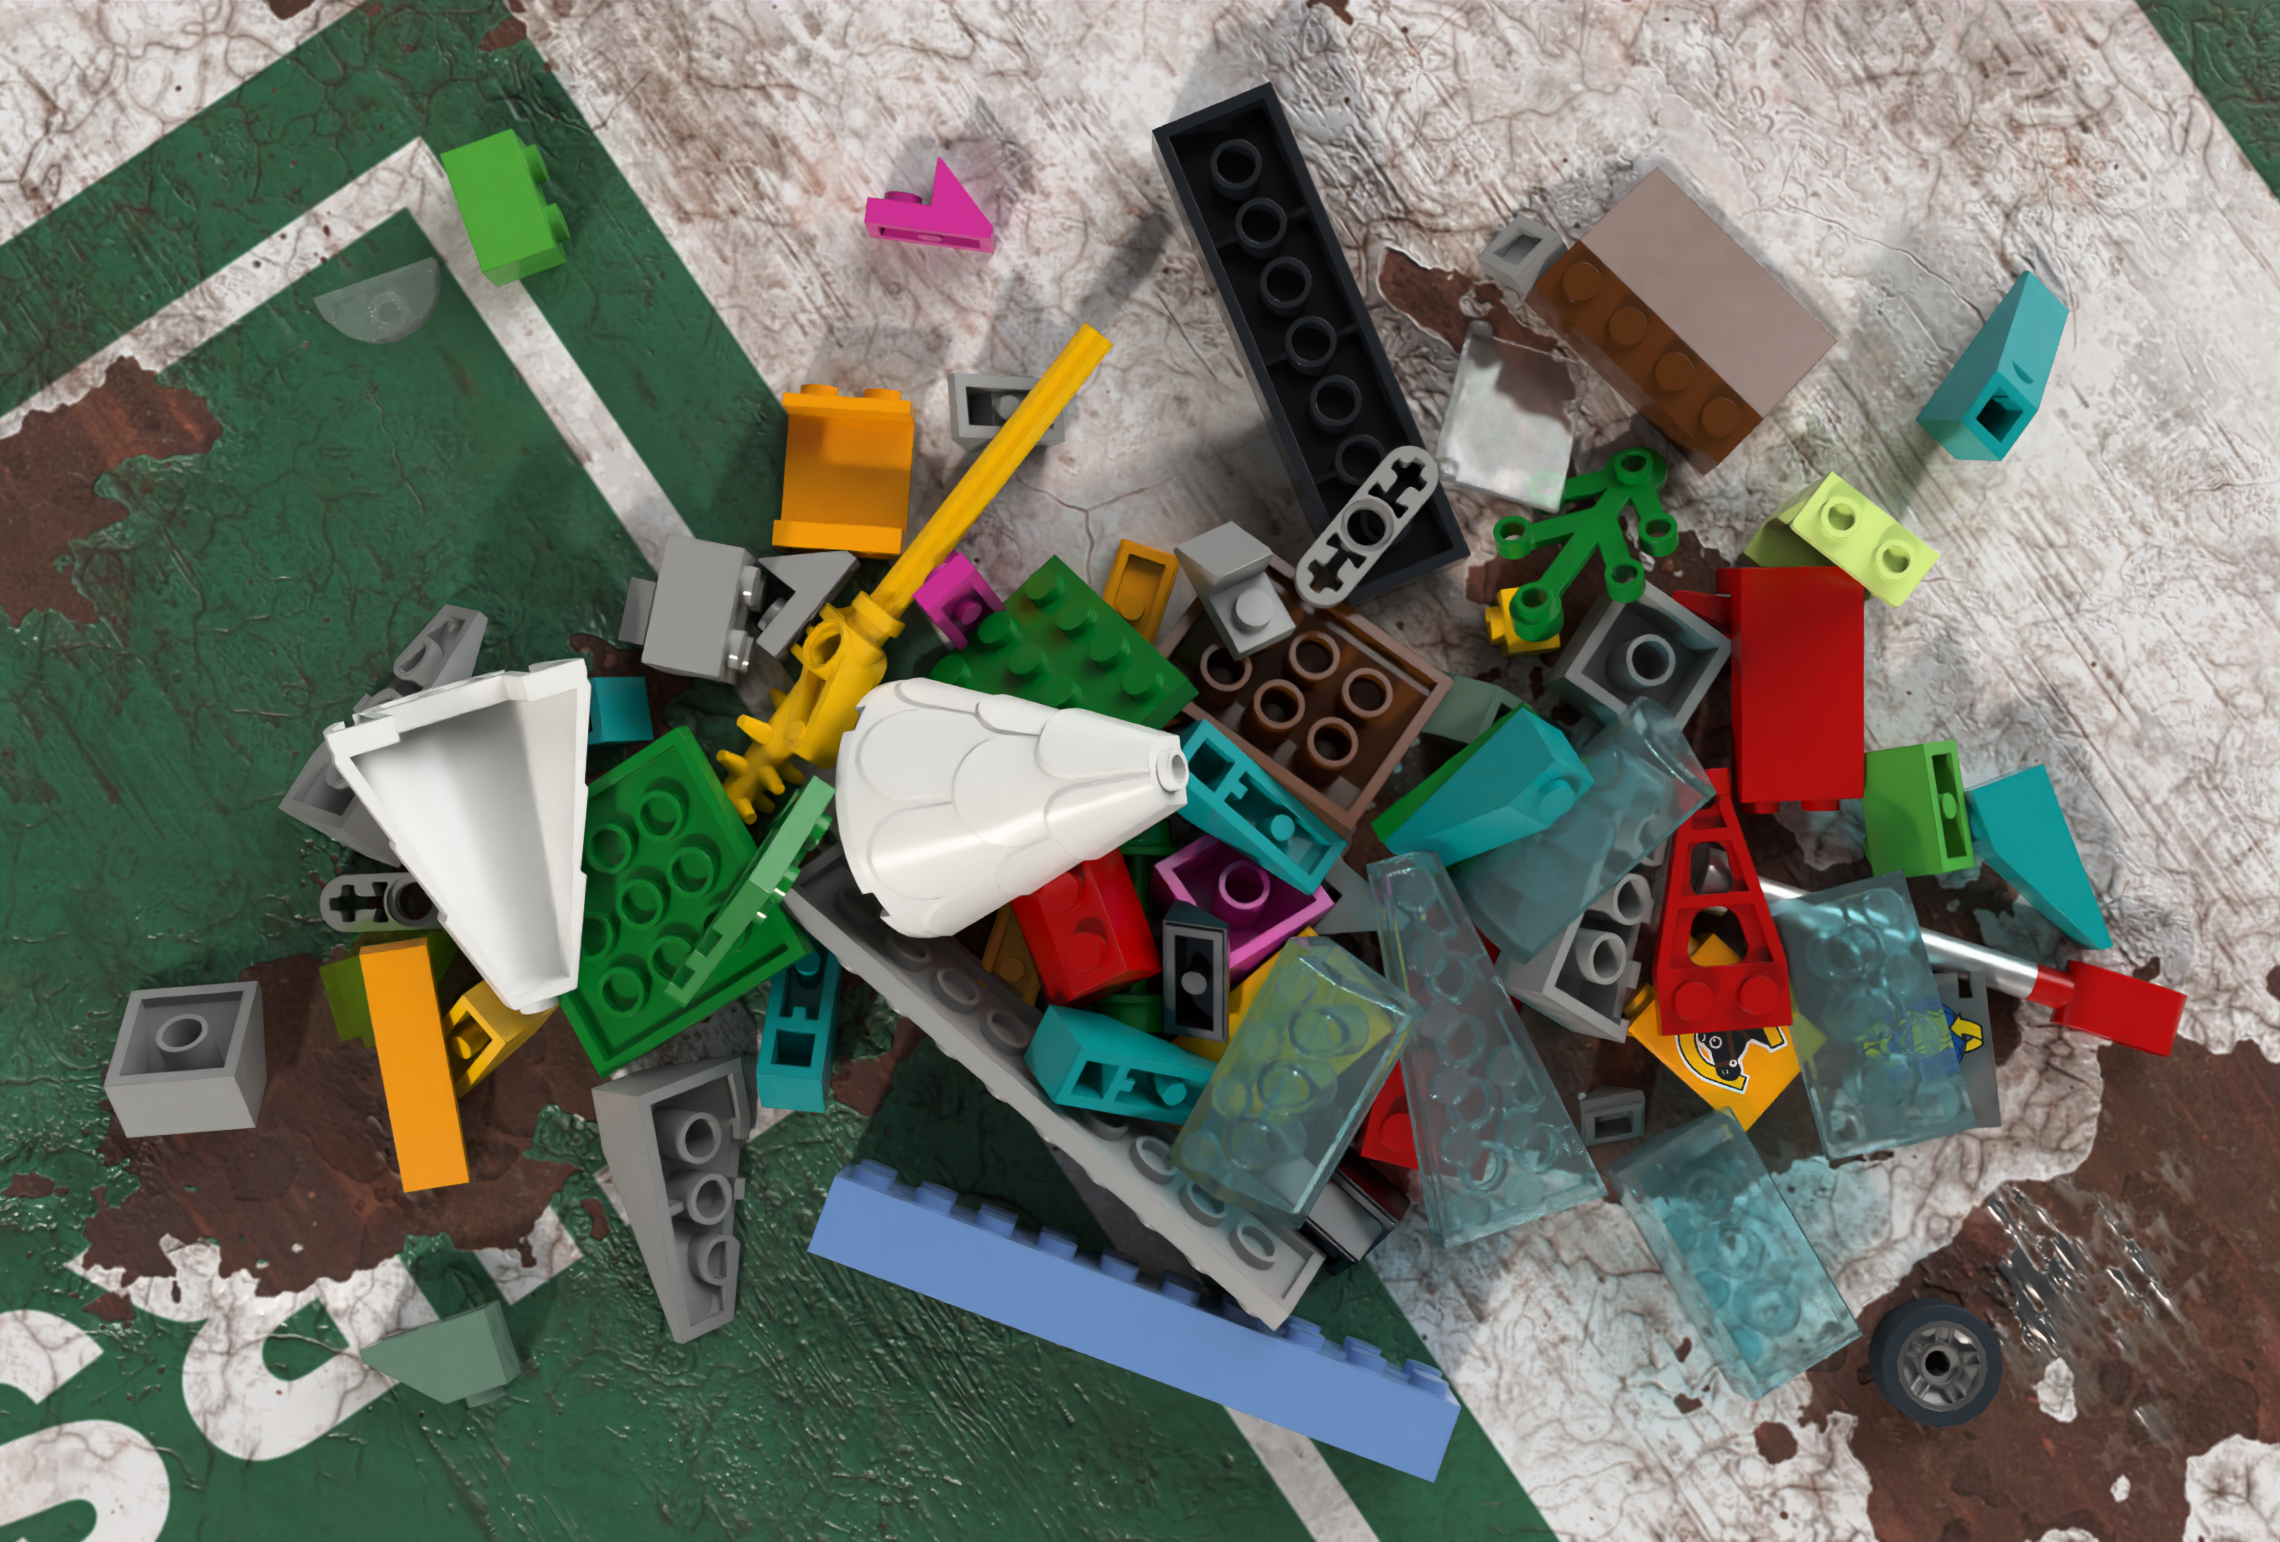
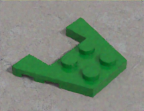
[662,775,836,1008]

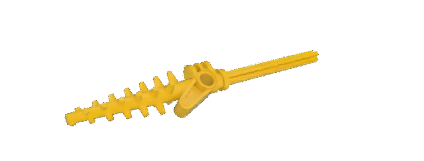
[716,322,1113,824]

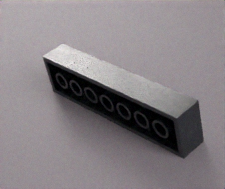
[1152,81,1471,609]

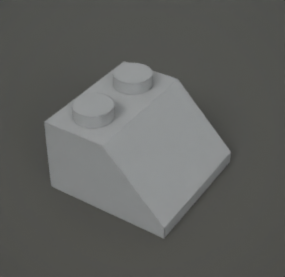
[103,981,267,1138]

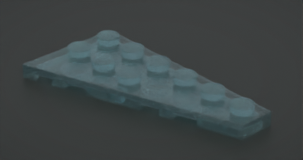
[1366,849,1609,1250]

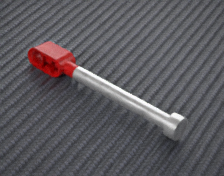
[1690,847,2187,1058]

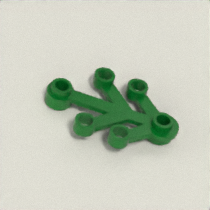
[1493,447,1679,642]

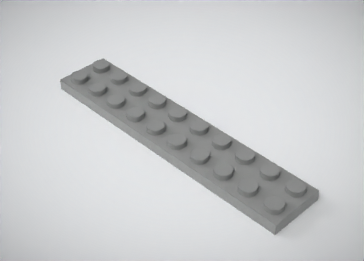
[780,841,1327,1331]

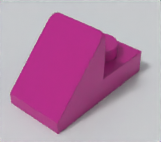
[864,157,996,254]
[912,549,1007,651]

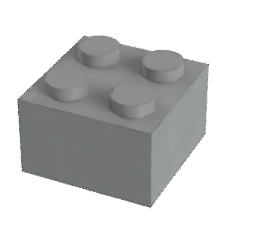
[641,533,769,688]
[1541,577,1731,757]

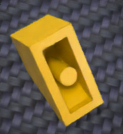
[443,980,560,1099]

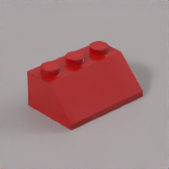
[1010,847,1163,1010]

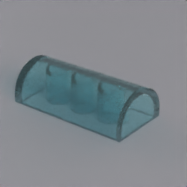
[1449,696,1717,965]

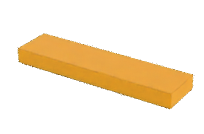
[359,937,470,1193]

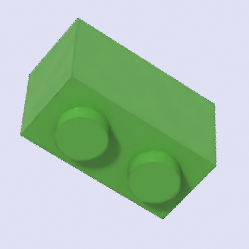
[440,128,570,287]
[1859,740,1976,881]

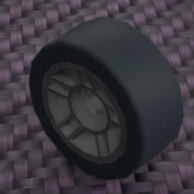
[1868,1297,2003,1428]

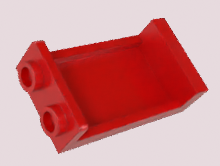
[1716,565,1864,814]

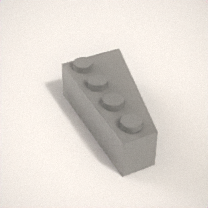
[1488,749,1678,1043]

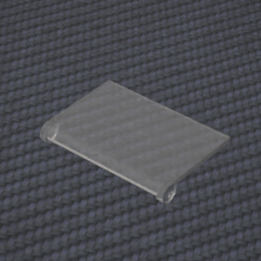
[1434,320,1591,514]

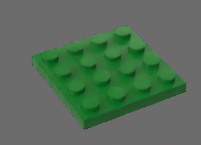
[923,554,1199,730]
[557,726,816,1079]

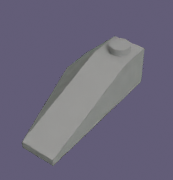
[278,604,488,868]
[591,1056,751,1344]

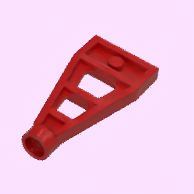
[1652,768,1793,1036]

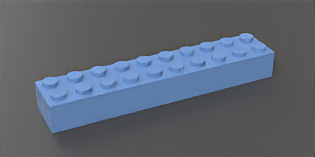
[807,1158,1461,1483]

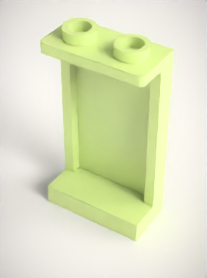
[1738,471,1941,608]

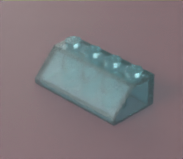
[1767,869,1977,1160]
[1165,936,1428,1230]
[1602,1105,1864,1402]

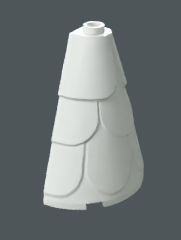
[323,658,591,1014]
[835,677,1189,939]

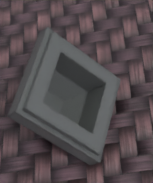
[1579,1084,1645,1146]

